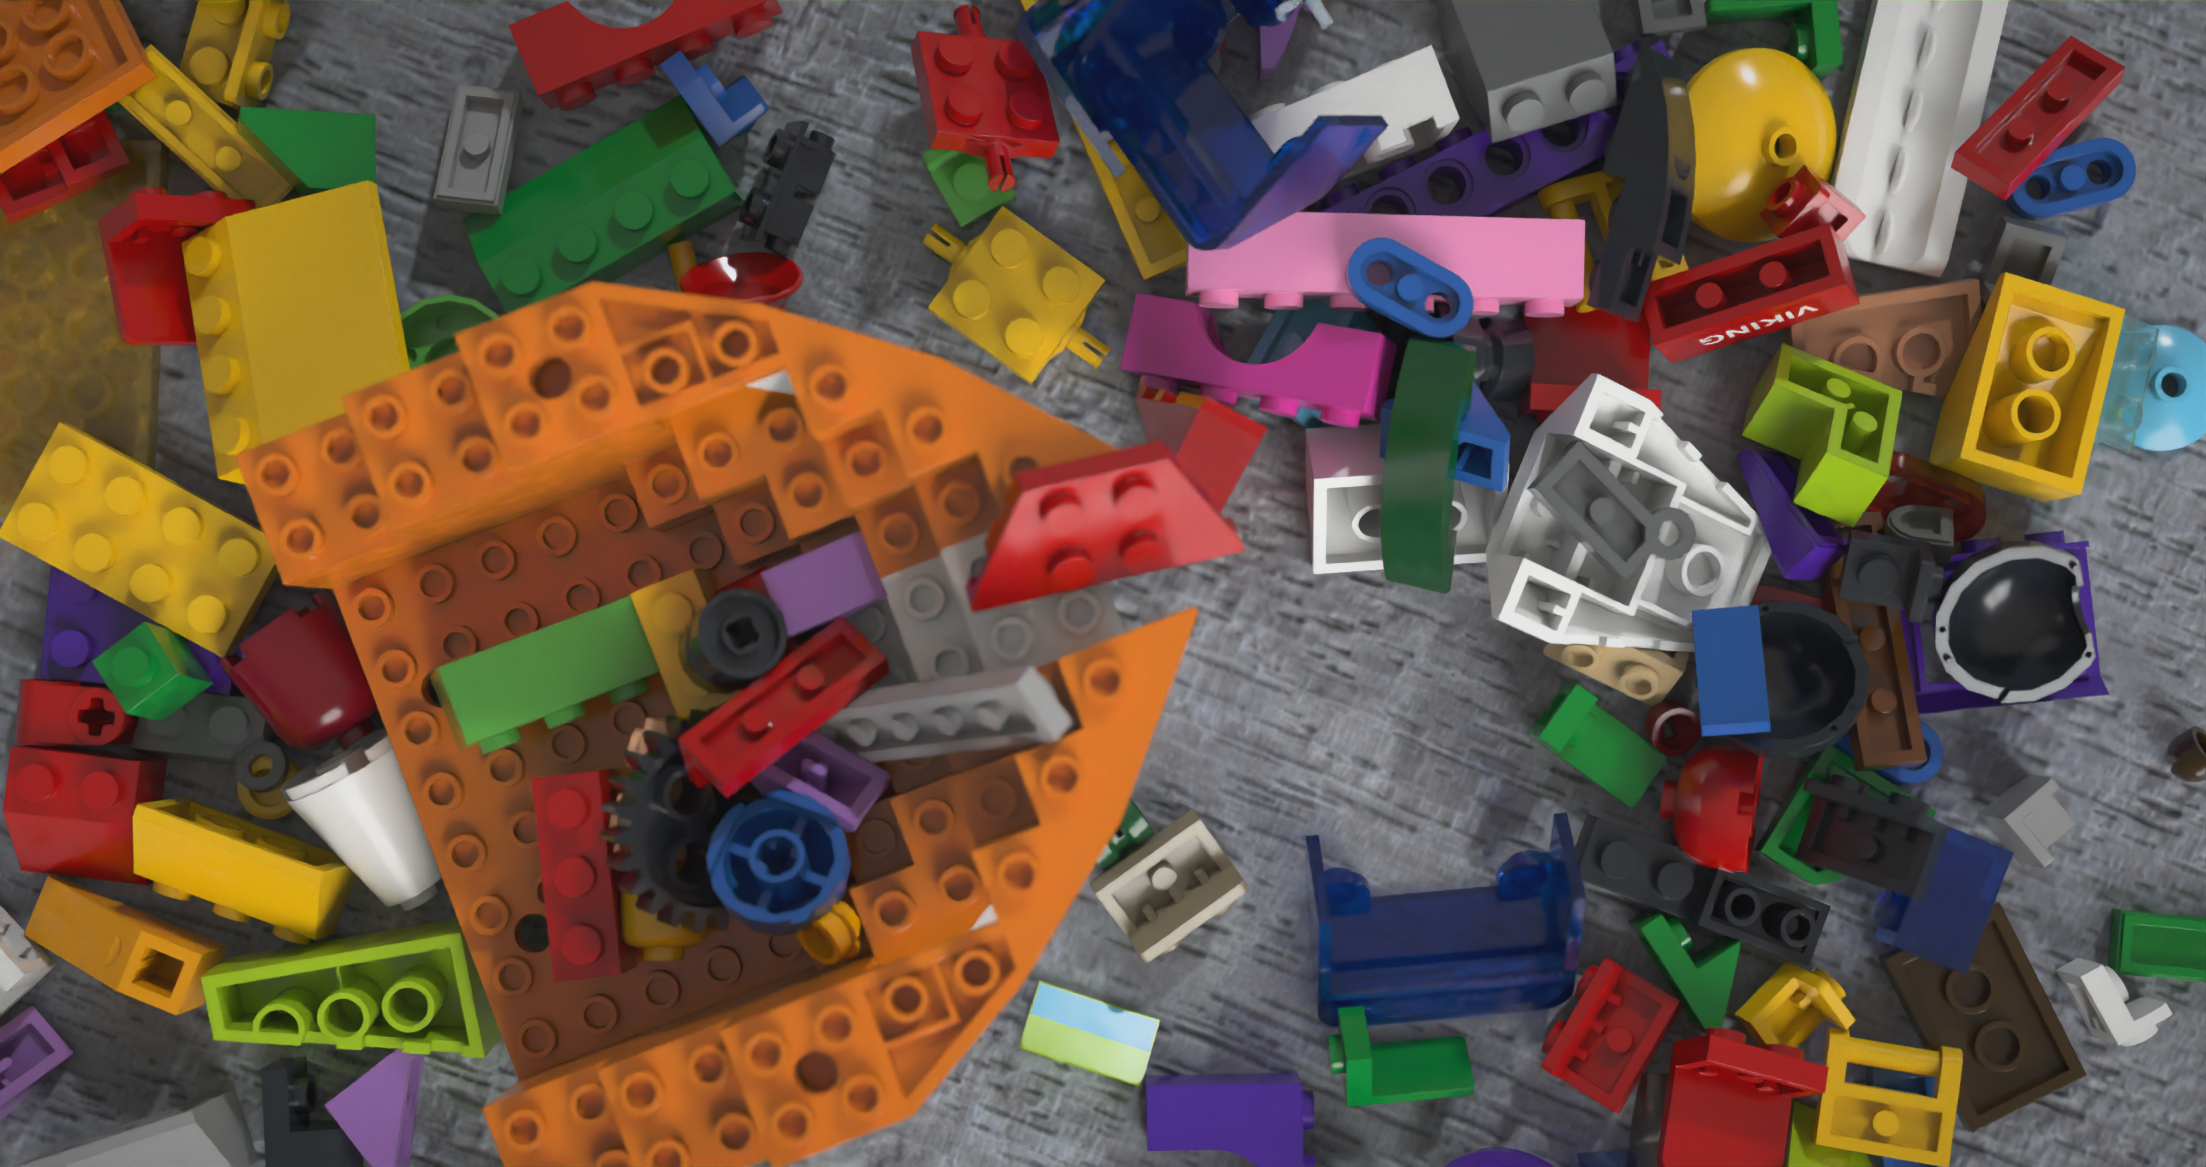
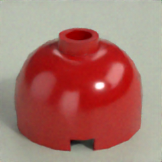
[1660,744,1763,874]

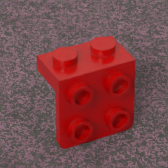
[98,187,256,346]
[1518,305,1661,427]
[1656,1027,1829,1167]

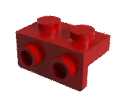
[1541,957,1684,1114]

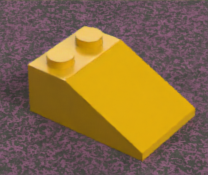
[1927,272,2126,503]

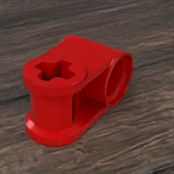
[15,679,139,746]

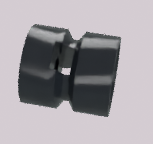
[1419,314,1535,402]
[678,588,787,694]

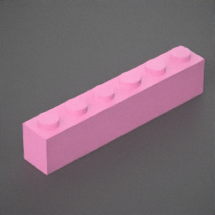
[1185,209,1585,317]

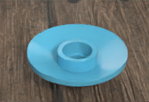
[2101,325,2206,451]

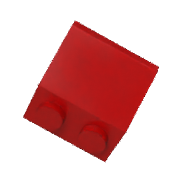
[3,745,168,885]

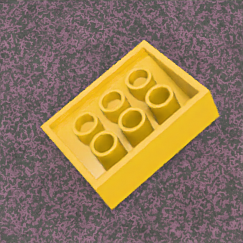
[181,180,410,485]

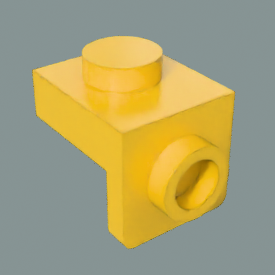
[1735,960,1855,1049]

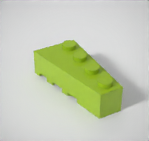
[201,918,500,1059]

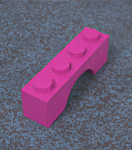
[1120,293,1397,428]

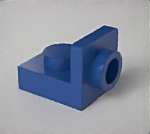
[660,51,769,147]

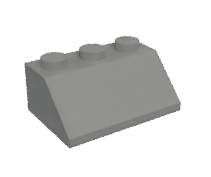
[12,1088,258,1167]

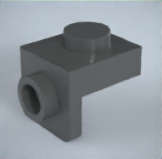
[1977,216,2069,305]

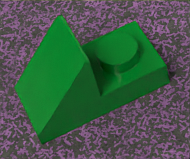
[1627,908,1741,1035]

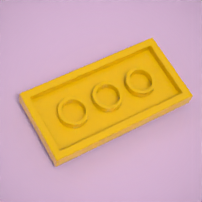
[0,422,279,658]

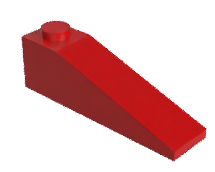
[1134,385,1267,513]

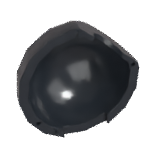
[1931,540,2096,703]
[1695,600,1869,758]

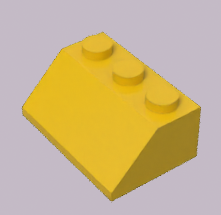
[133,797,356,945]

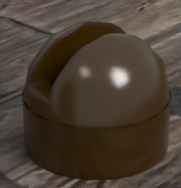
[2165,726,2206,783]

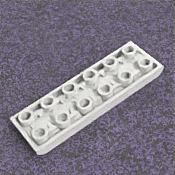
[1829,0,2009,279]

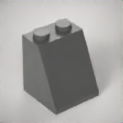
[1437,0,1617,143]

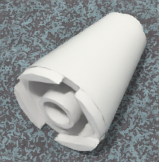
[280,727,442,911]

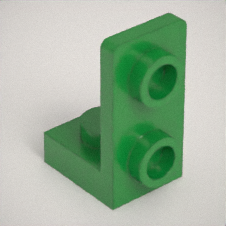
[1703,0,1843,78]
[1527,683,1667,807]

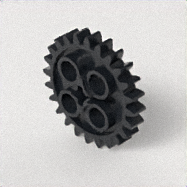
[600,708,765,933]

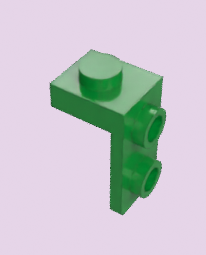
[1327,1006,1474,1107]

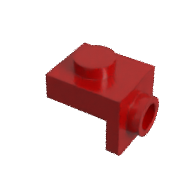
[1760,164,1866,242]

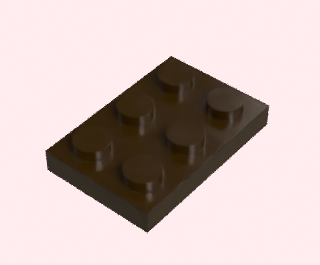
[1878,900,2087,1133]

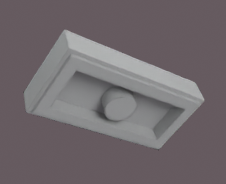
[434,84,524,215]

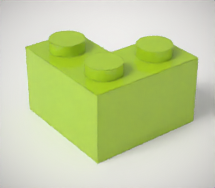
[1742,343,1903,527]

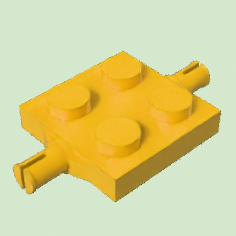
[922,206,1112,385]

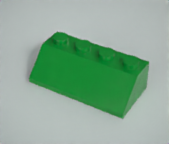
[463,94,744,314]

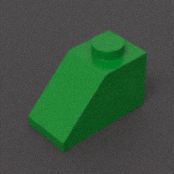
[237,106,376,197]

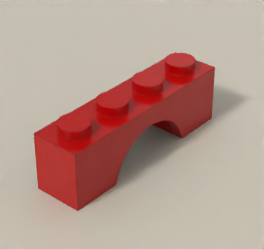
[508,0,783,111]

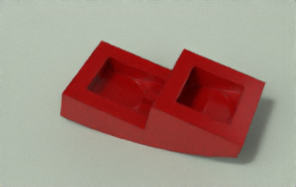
[0,110,131,224]

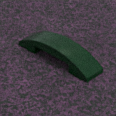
[1381,335,1477,594]

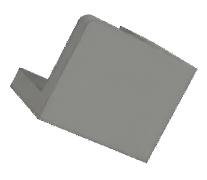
[1978,774,2076,868]

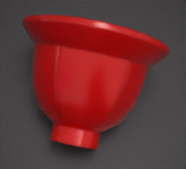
[679,252,804,312]

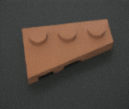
[1784,279,1982,398]

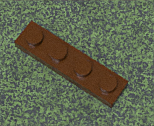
[1820,511,1927,772]

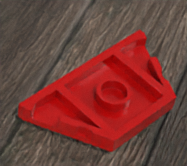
[965,440,1243,613]

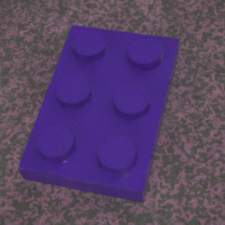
[40,565,244,695]

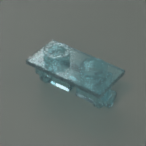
[2093,314,2159,453]

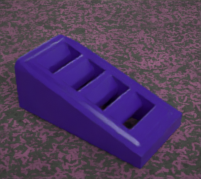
[1737,448,1847,581]

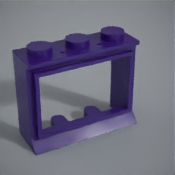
[1899,530,2109,715]

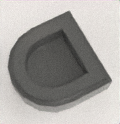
[1884,505,1954,565]

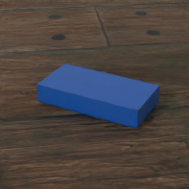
[1691,605,1770,736]

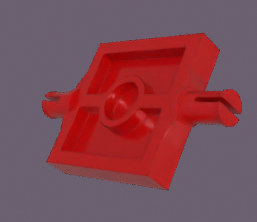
[911,4,1060,192]

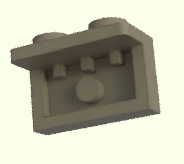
[1089,808,1249,963]

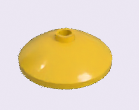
[1686,48,1837,242]

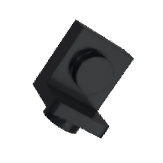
[1837,530,1944,623]

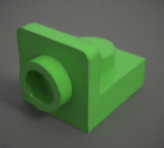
[921,141,1017,231]

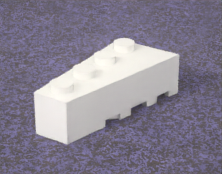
[1181,45,1460,211]

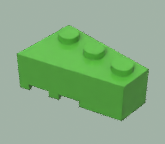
[430,596,660,755]

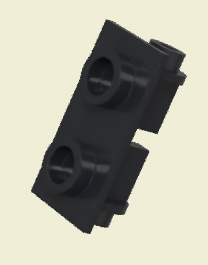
[739,121,836,257]

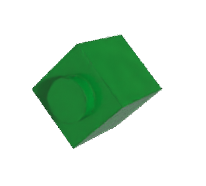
[92,622,213,722]

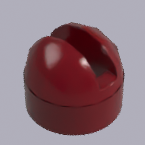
[1644,700,1701,756]

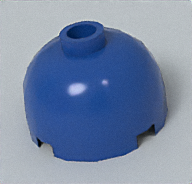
[706,790,851,936]

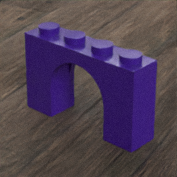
[1145,1073,1315,1167]

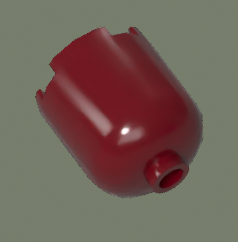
[219,588,378,751]

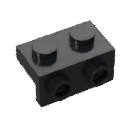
[1794,773,1949,902]

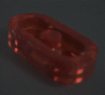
[1867,451,1987,542]

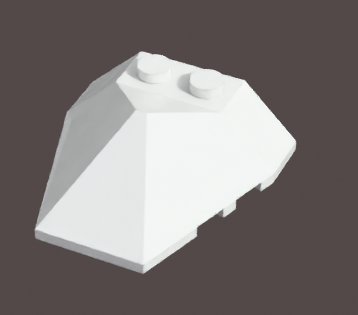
[1486,374,1771,652]

